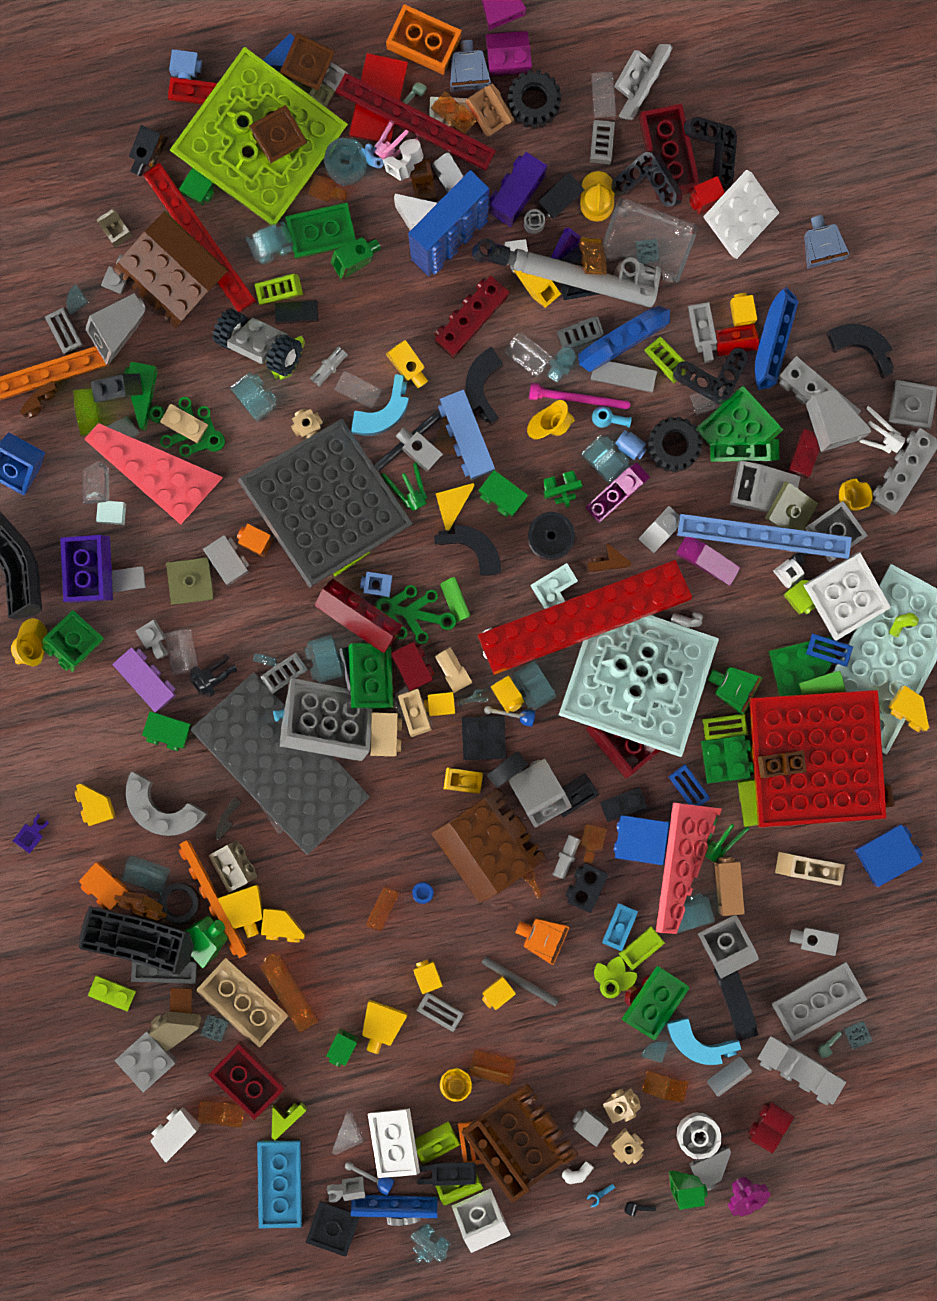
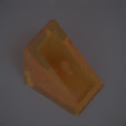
[642,1070,689,1103]

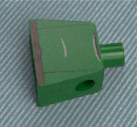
[330,237,381,280]
[707,667,762,714]

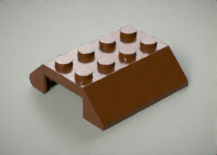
[113,211,228,328]
[431,788,546,903]
[462,1083,578,1203]

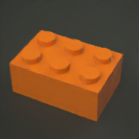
[386,4,462,75]

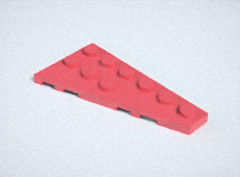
[84,423,223,525]
[656,803,722,934]

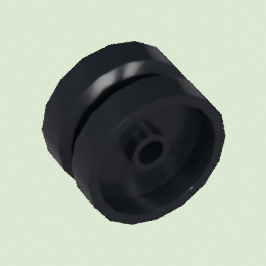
[527,512,575,561]

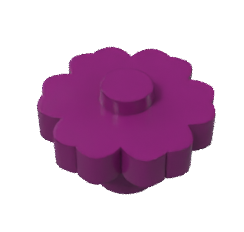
[728,1177,771,1217]

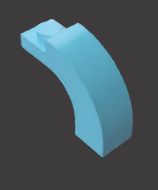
[351,374,409,436]
[666,1017,741,1065]

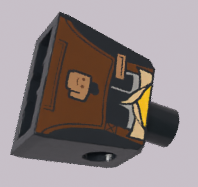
[129,125,168,177]

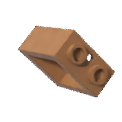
[714,857,745,916]

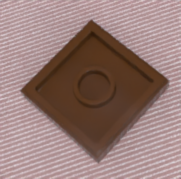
[279,33,336,91]
[249,105,308,164]

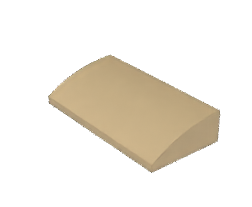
[196,958,289,1049]

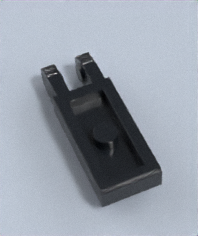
[417,1162,477,1186]

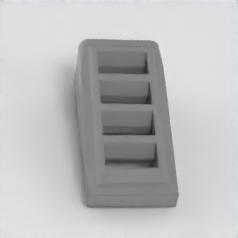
[590,120,615,164]
[260,653,308,694]

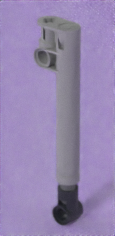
[472,238,661,308]

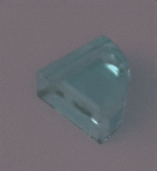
[67,284,88,314]
[253,653,277,667]
[641,1041,668,1063]

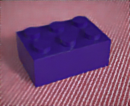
[489,152,547,227]
[60,535,113,603]

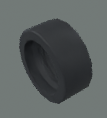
[487,751,528,788]
[158,882,200,924]

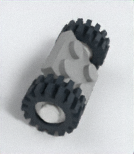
[213,308,303,377]

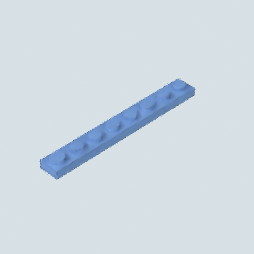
[677,514,852,559]

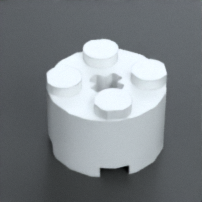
[676,1112,721,1159]

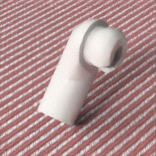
[562,1161,594,1184]

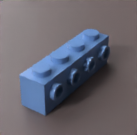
[438,390,495,480]

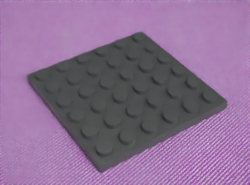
[238,419,412,588]

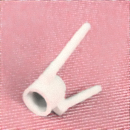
[859,406,905,453]

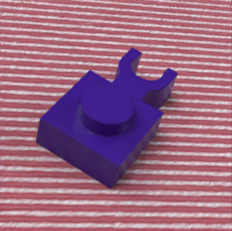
[13,814,49,854]

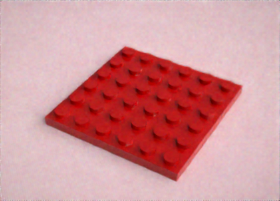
[749,690,887,827]

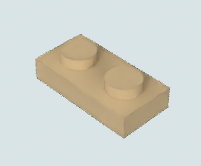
[160,404,208,444]
[398,689,432,737]

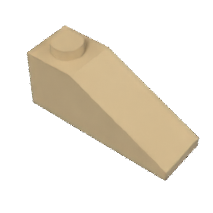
[775,852,845,886]

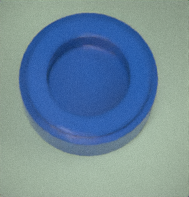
[412,882,434,904]

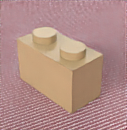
[371,713,402,756]

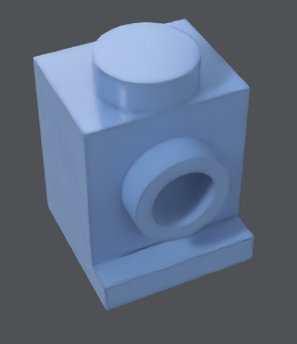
[360,572,392,598]

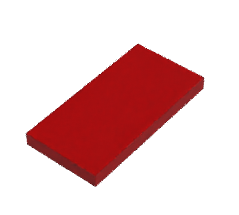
[349,53,408,144]

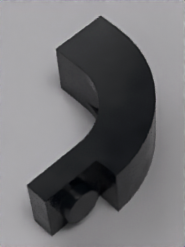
[826,324,894,379]
[466,347,503,425]
[434,525,501,576]
[714,969,758,1042]

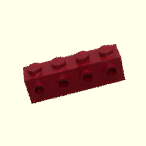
[434,275,510,359]
[314,578,402,653]

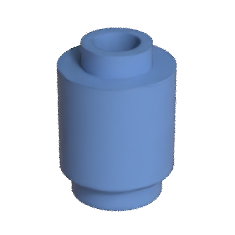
[615,430,647,460]

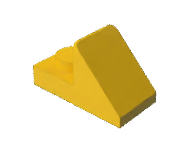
[444,768,483,794]

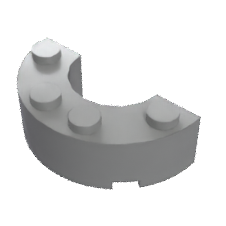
[126,771,208,836]
[757,1036,846,1106]

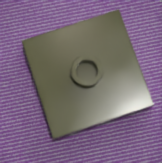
[765,482,818,531]
[166,557,214,605]

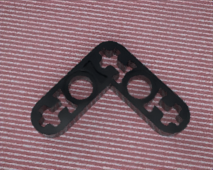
[683,117,737,188]
[611,151,682,207]
[673,348,748,404]

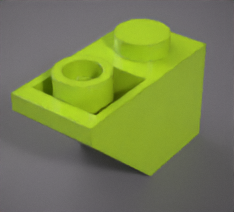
[783,580,815,614]

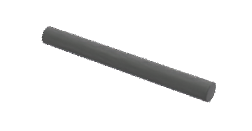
[481,956,559,1006]

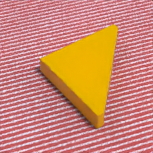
[436,483,474,531]

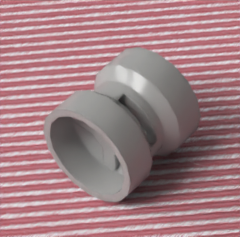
[524,209,545,235]

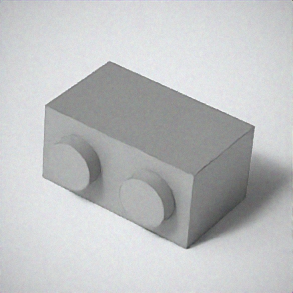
[203,535,250,586]

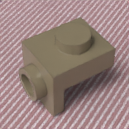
[97,209,132,248]

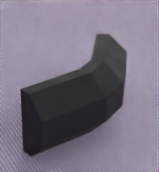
[0,511,43,619]
[79,906,194,975]

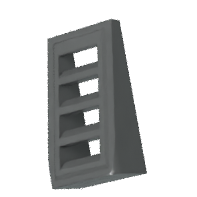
[557,316,604,351]

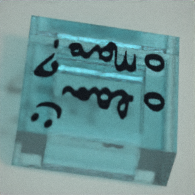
[635,239,659,263]
[201,1014,229,1043]
[843,1021,872,1050]

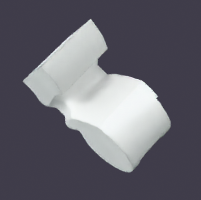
[383,139,424,181]
[773,559,804,589]

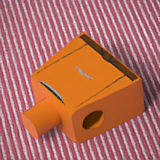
[515,918,569,965]

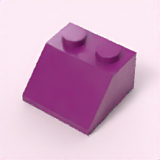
[486,31,532,77]

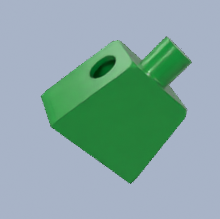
[184,916,228,968]

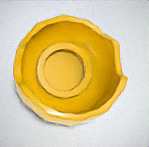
[839,479,873,511]
[439,1068,472,1102]

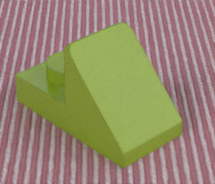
[272,1102,307,1141]

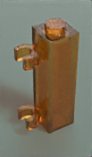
[260,953,319,1033]

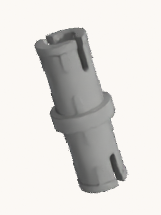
[310,346,348,387]
[553,835,581,879]

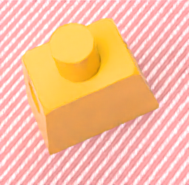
[386,340,428,388]
[218,884,263,938]
[362,999,407,1054]

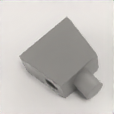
[396,427,442,472]
[789,927,840,956]

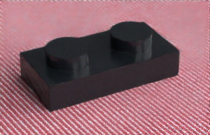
[600,787,647,822]

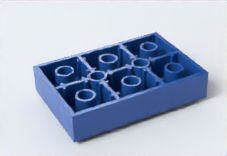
[408,170,489,277]

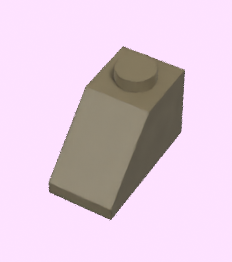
[149,1012,201,1052]

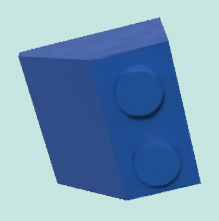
[0,432,45,495]

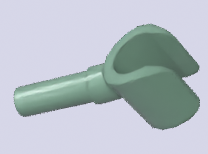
[402,82,427,104]
[817,1031,842,1058]

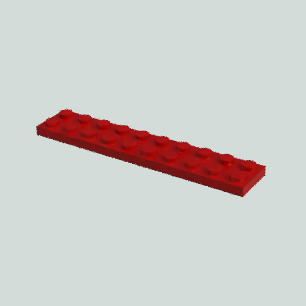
[478,560,692,675]

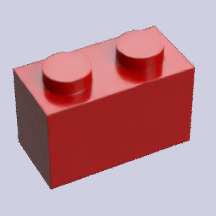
[689,176,725,215]

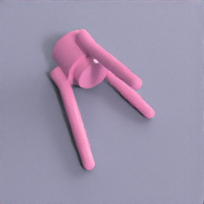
[374,121,419,160]

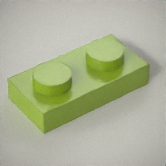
[88,975,136,1012]

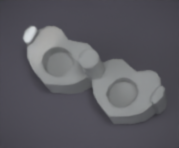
[387,1217,420,1226]

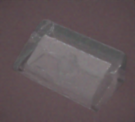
[504,332,553,378]
[83,461,109,504]
[165,629,198,675]

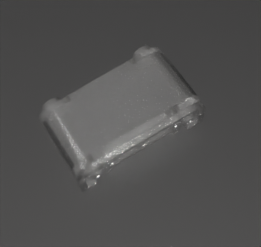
[599,198,698,283]

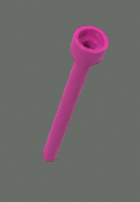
[529,382,630,409]

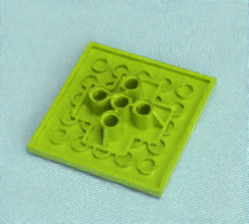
[170,47,348,227]

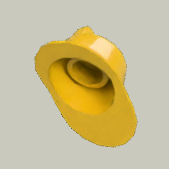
[580,171,615,222]
[527,400,575,439]
[11,618,48,667]

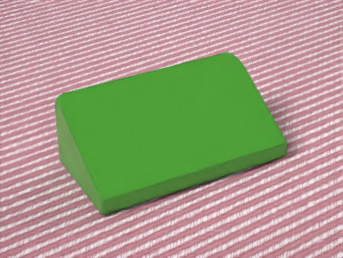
[440,577,470,622]
[798,670,846,695]

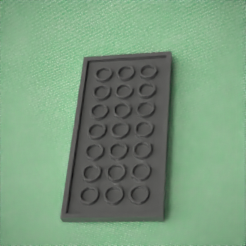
[190,672,370,855]

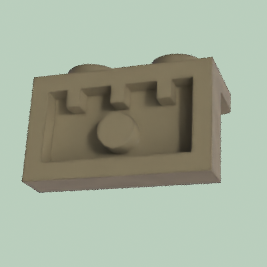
[208,840,257,893]

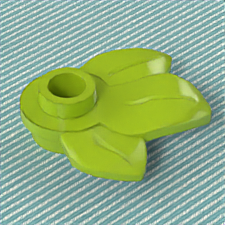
[594,956,637,998]

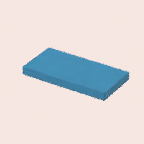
[257,1140,302,1228]

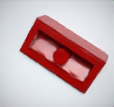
[715,324,759,356]

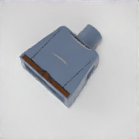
[450,40,491,92]
[804,215,849,269]

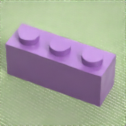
[112,647,177,713]

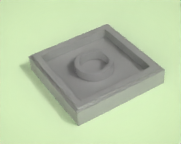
[888,380,937,430]

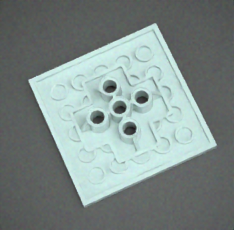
[559,615,719,757]

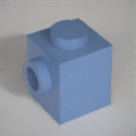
[169,49,202,80]

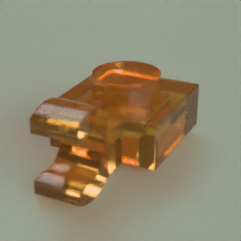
[308,174,347,203]
[581,824,607,863]

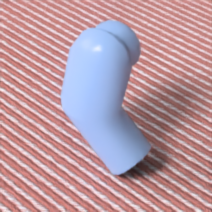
[362,143,384,168]

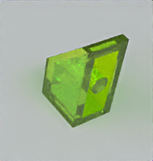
[73,388,101,436]

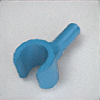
[587,1184,615,1207]

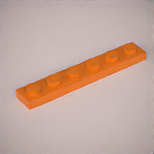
[0,346,110,400]
[179,840,249,958]

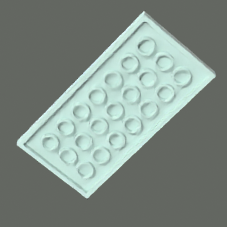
[833,564,937,755]

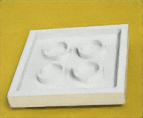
[703,170,779,259]
[804,552,891,641]

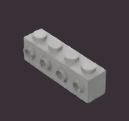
[778,356,861,414]
[872,428,937,515]

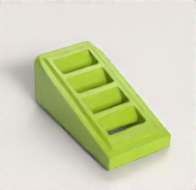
[255,274,303,305]
[644,336,686,383]

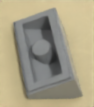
[707,1057,752,1097]

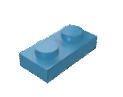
[602,903,638,951]

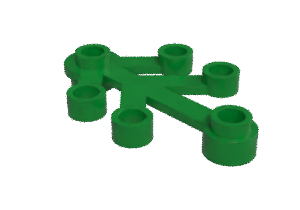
[148,397,225,458]
[375,585,456,644]

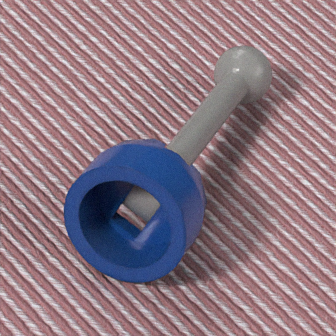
[484,706,536,727]
[345,1162,395,1196]

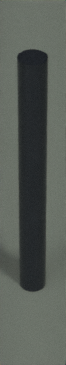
[373,410,442,472]

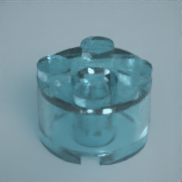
[324,138,367,186]
[246,221,295,265]

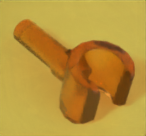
[523,870,542,899]

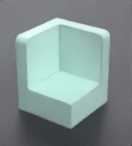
[96,500,126,525]

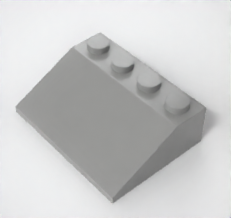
[280,678,372,761]

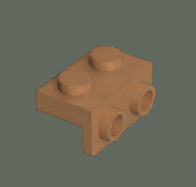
[465,84,514,137]

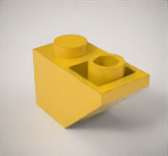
[514,270,561,308]
[887,686,929,732]
[74,784,116,826]
[261,908,305,943]

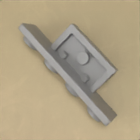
[614,44,673,120]

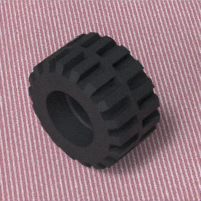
[508,70,561,129]
[647,416,702,472]

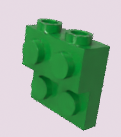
[42,610,104,672]
[701,736,754,784]

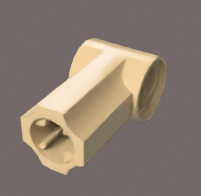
[435,648,472,693]

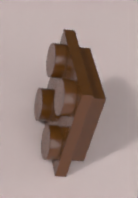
[114,891,167,920]

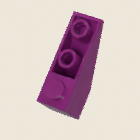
[585,462,651,523]

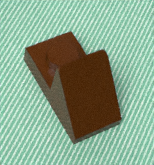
[587,543,631,573]

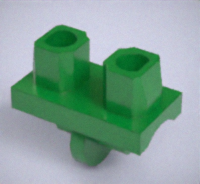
[543,471,582,508]

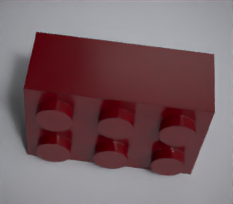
[208,1041,286,1120]

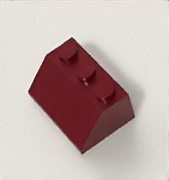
[585,726,661,779]

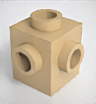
[291,408,323,440]
[603,1088,641,1123]
[610,1128,644,1165]

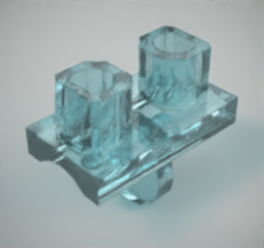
[547,347,576,382]
[410,1224,450,1263]

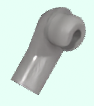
[671,612,703,627]

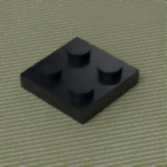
[462,716,506,760]
[305,1200,360,1257]

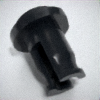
[189,654,237,697]

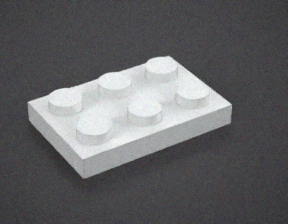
[368,1108,420,1178]

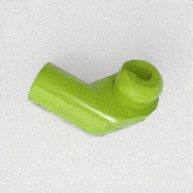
[889,612,919,638]

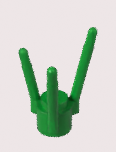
[381,463,428,511]
[705,818,750,862]

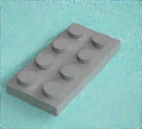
[771,962,867,1041]

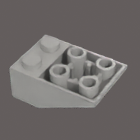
[729,461,800,513]

